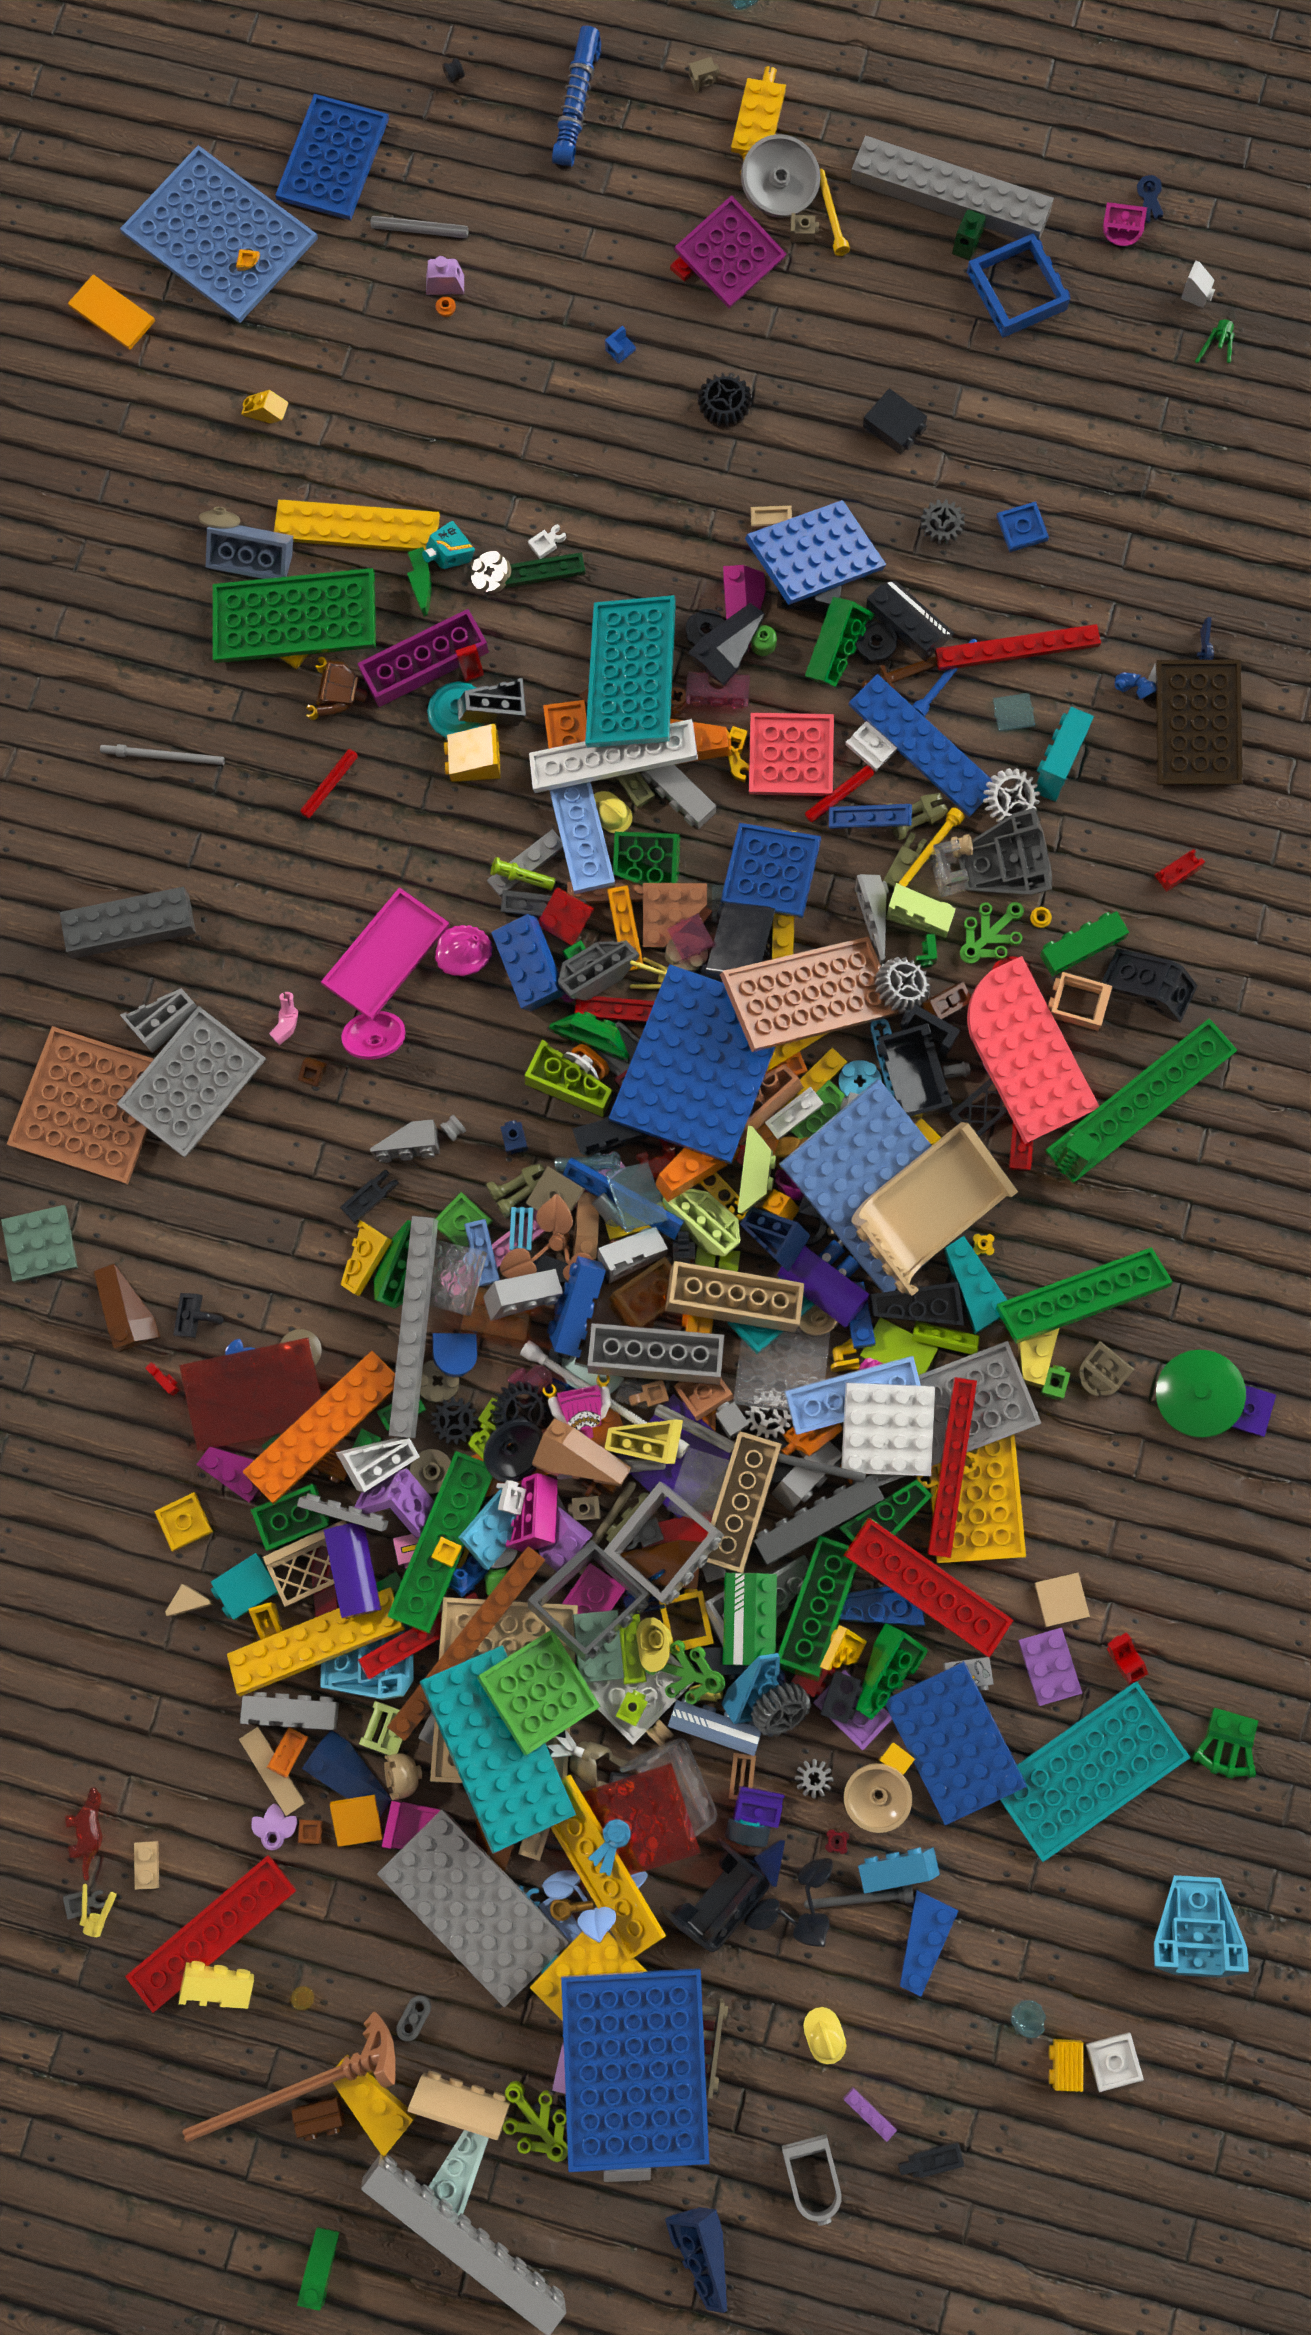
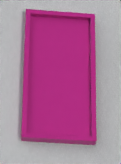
[321,887,450,1020]

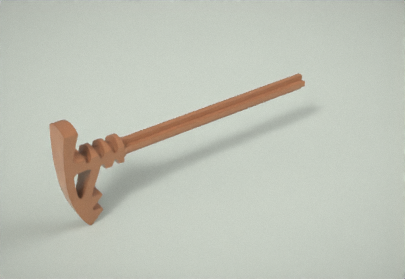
[183,2012,395,2142]

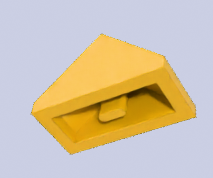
[249,1602,282,1640]

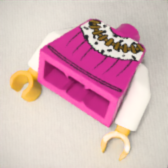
[543,1375,611,1439]

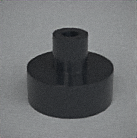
[549,1345,571,1363]

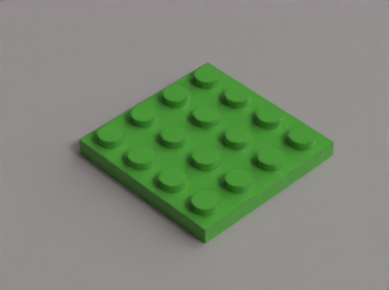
[477,1630,601,1756]

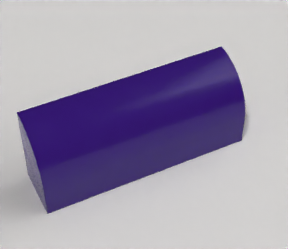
[777,1246,869,1328]
[324,1523,382,1619]

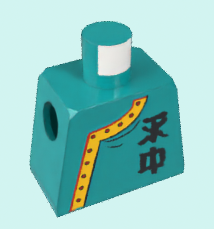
[422,521,475,569]

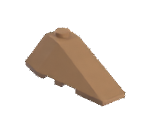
[532,1418,631,1486]

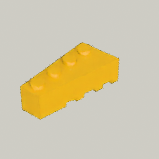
[333,2054,417,2156]

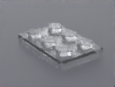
[667,1447,730,1522]

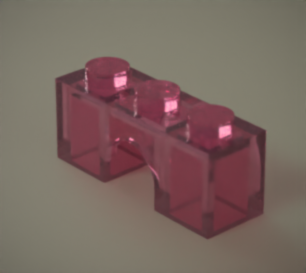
[686,672,750,708]

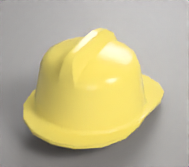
[594,791,632,833]
[636,1617,672,1672]
[803,2007,846,2064]

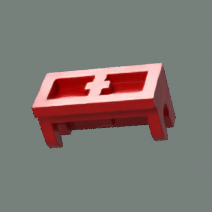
[1154,849,1205,892]

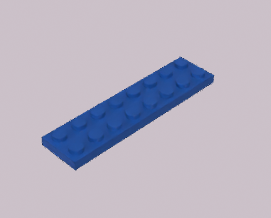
[848,674,992,817]

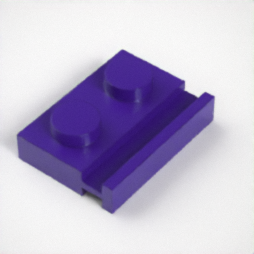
[733,1786,785,1828]

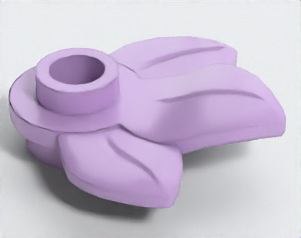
[252,1804,297,1850]

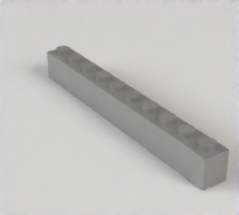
[389,1216,438,1438]

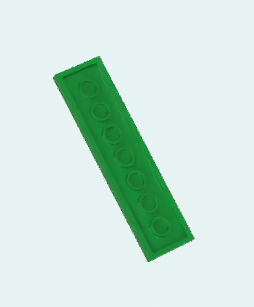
[996,1247,1173,1344]
[387,1451,493,1634]

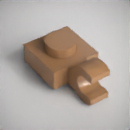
[629,1380,669,1408]

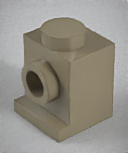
[689,57,720,92]
[790,213,819,242]
[568,1496,601,1521]

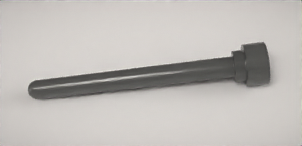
[804,1884,914,1909]

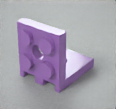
[354,1468,435,1538]

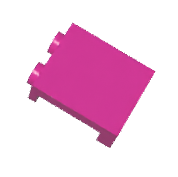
[382,1800,447,1849]

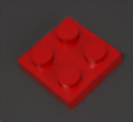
[539,888,594,945]

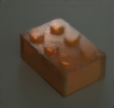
[609,1257,672,1328]
[461,1286,534,1344]

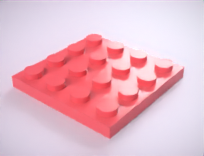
[749,713,834,796]

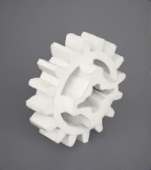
[745,1391,792,1439]

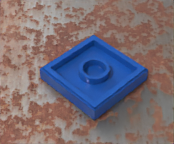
[996,502,1049,552]

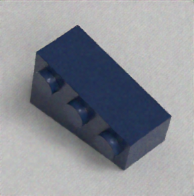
[740,1207,810,1272]

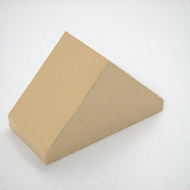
[165,1584,214,1617]

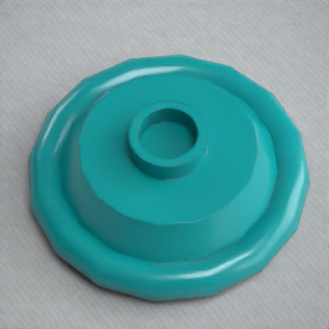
[427,681,485,738]

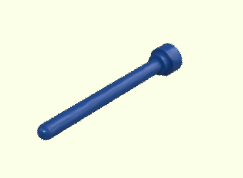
[912,639,978,717]

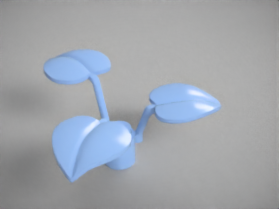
[542,1868,648,1943]

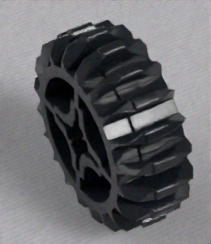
[698,372,752,427]
[490,1381,549,1429]

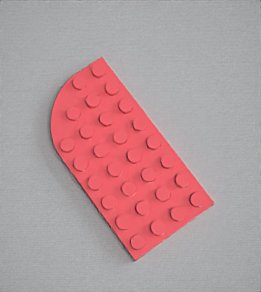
[967,956,1099,1144]

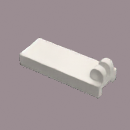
[765,1087,824,1140]

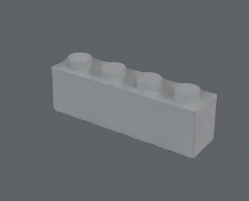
[640,765,716,829]

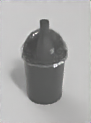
[592,1193,626,1229]

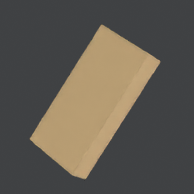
[751,506,792,529]

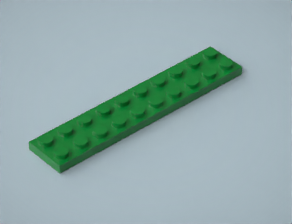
[1045,1018,1238,1184]

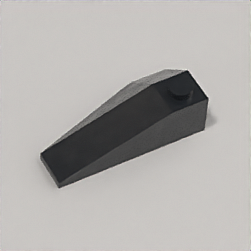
[688,603,765,686]

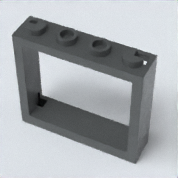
[528,1540,649,1662]

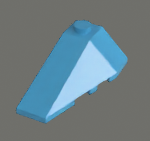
[721,1653,780,1724]

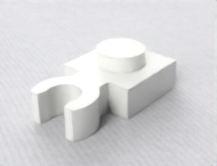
[528,525,566,559]

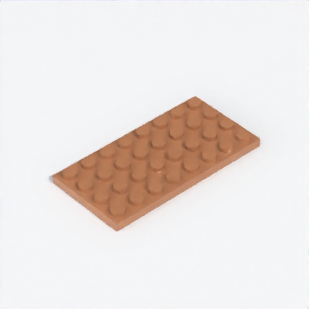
[720,937,899,1052]

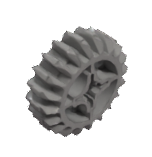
[874,957,932,1013]

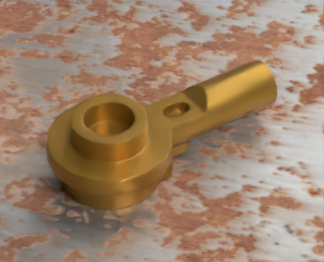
[550,1898,596,1921]

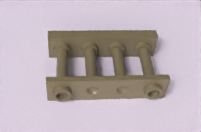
[702,1998,728,2099]

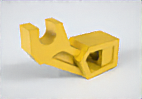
[728,726,749,782]

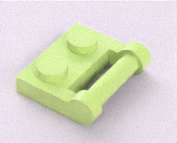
[359,1701,403,1755]

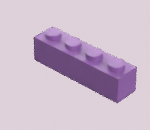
[843,2087,897,2141]

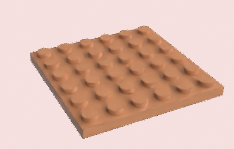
[7,1026,154,1185]

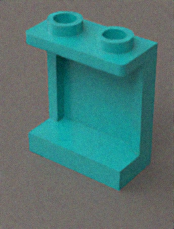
[211,1553,279,1620]

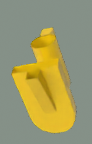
[830,1338,860,1372]

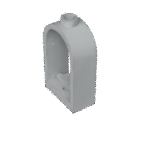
[782,2134,841,2226]

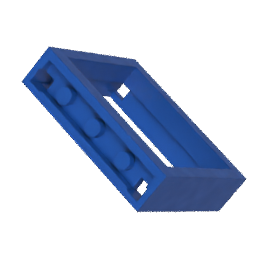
[967,233,1070,338]

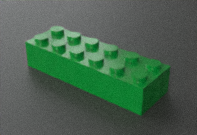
[778,1536,858,1682]

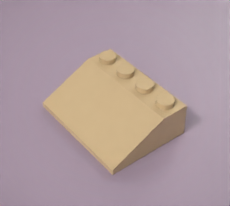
[407,2071,511,2140]

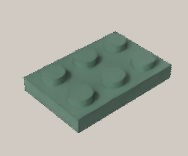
[572,1610,624,1682]

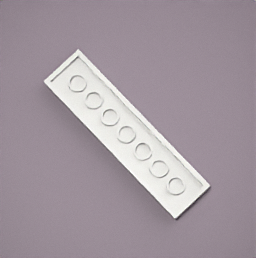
[529,719,698,793]

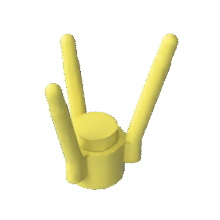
[630,957,668,989]
[80,1884,116,1937]

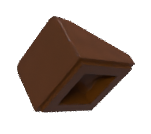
[298,1057,327,1087]

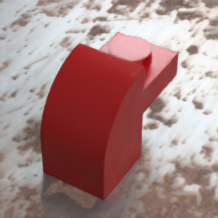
[1107,1632,1148,1686]

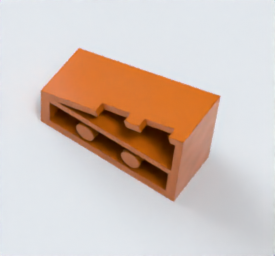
[670,719,732,765]

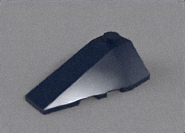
[302,1730,392,1818]
[665,2207,727,2313]

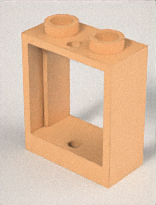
[1048,972,1112,1031]

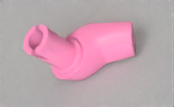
[269,992,298,1045]

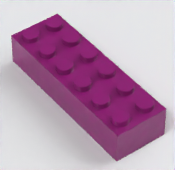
[357,609,489,707]

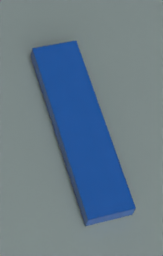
[829,804,912,829]

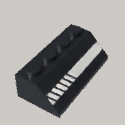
[866,581,954,662]

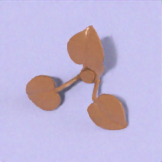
[500,1194,595,1281]

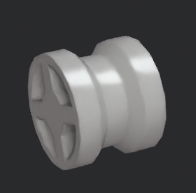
[440,1115,466,1141]

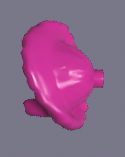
[435,925,493,976]

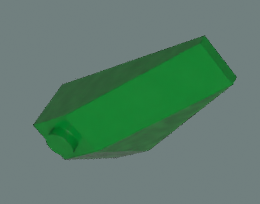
[856,1623,928,1720]

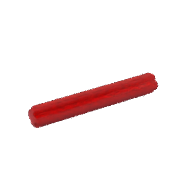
[300,749,358,818]
[805,765,874,822]

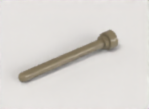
[578,1481,636,1575]

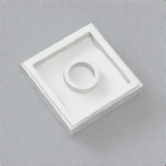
[1085,2032,1144,2092]

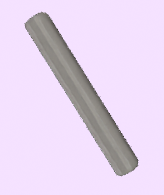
[654,1404,735,1453]

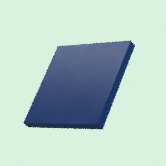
[720,823,821,918]

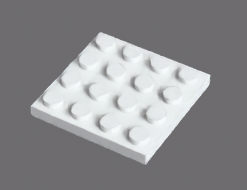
[842,1383,935,1476]
[586,1653,692,1745]

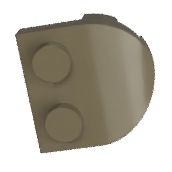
[1079,1341,1134,1396]

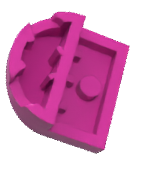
[1103,202,1147,246]

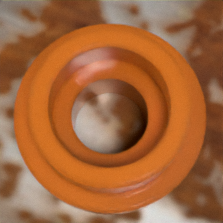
[436,297,456,317]

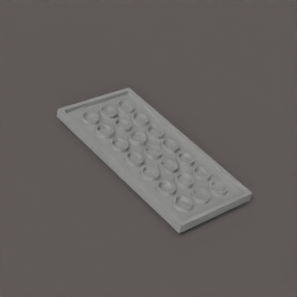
[871,1341,1041,1487]
[377,1808,570,2007]

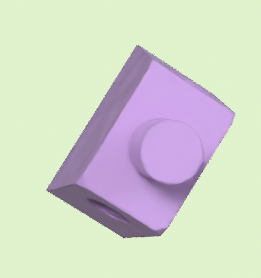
[426,256,464,295]

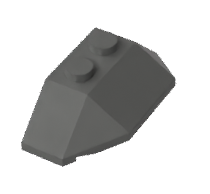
[558,940,639,1000]

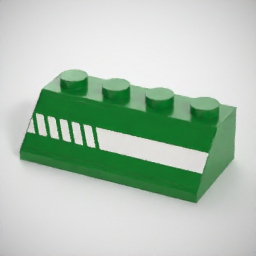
[723,1573,777,1665]

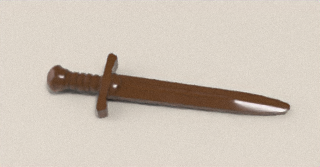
[862,656,938,689]

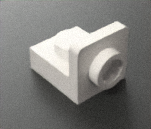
[496,1480,526,1515]

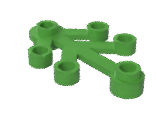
[960,902,1024,964]
[643,1640,725,1704]

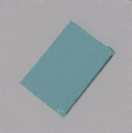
[605,1162,668,1232]

